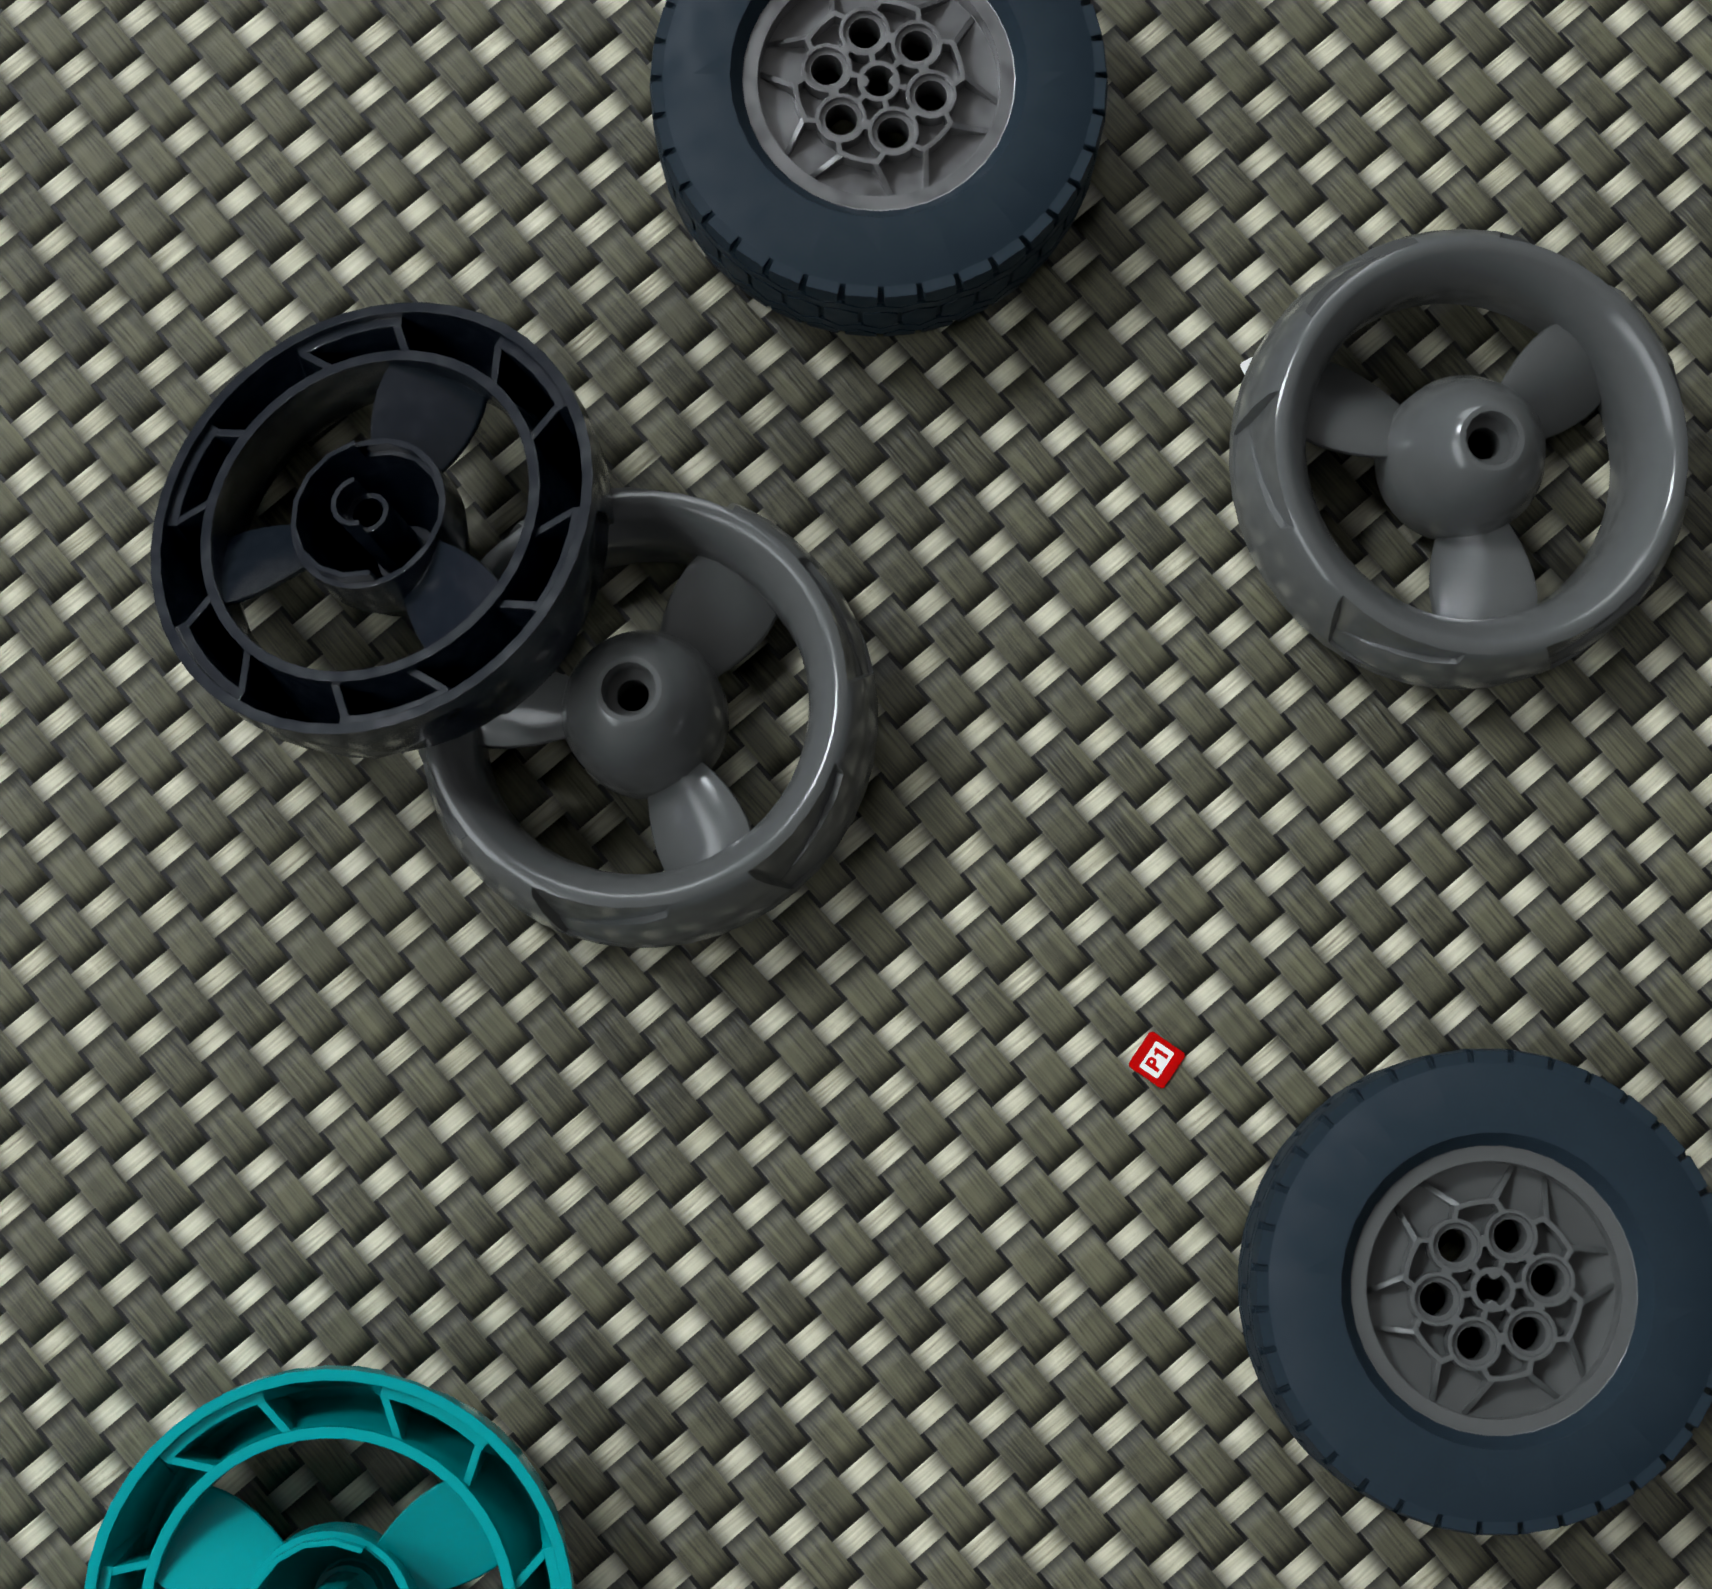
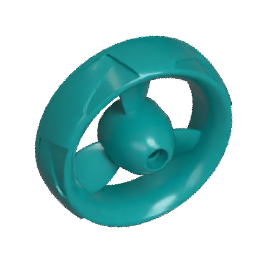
[84,1365,574,1589]

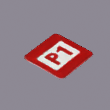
[1128,1032,1185,1088]

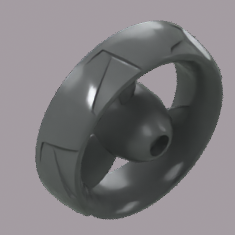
[1229,229,1689,690]
[418,487,879,948]

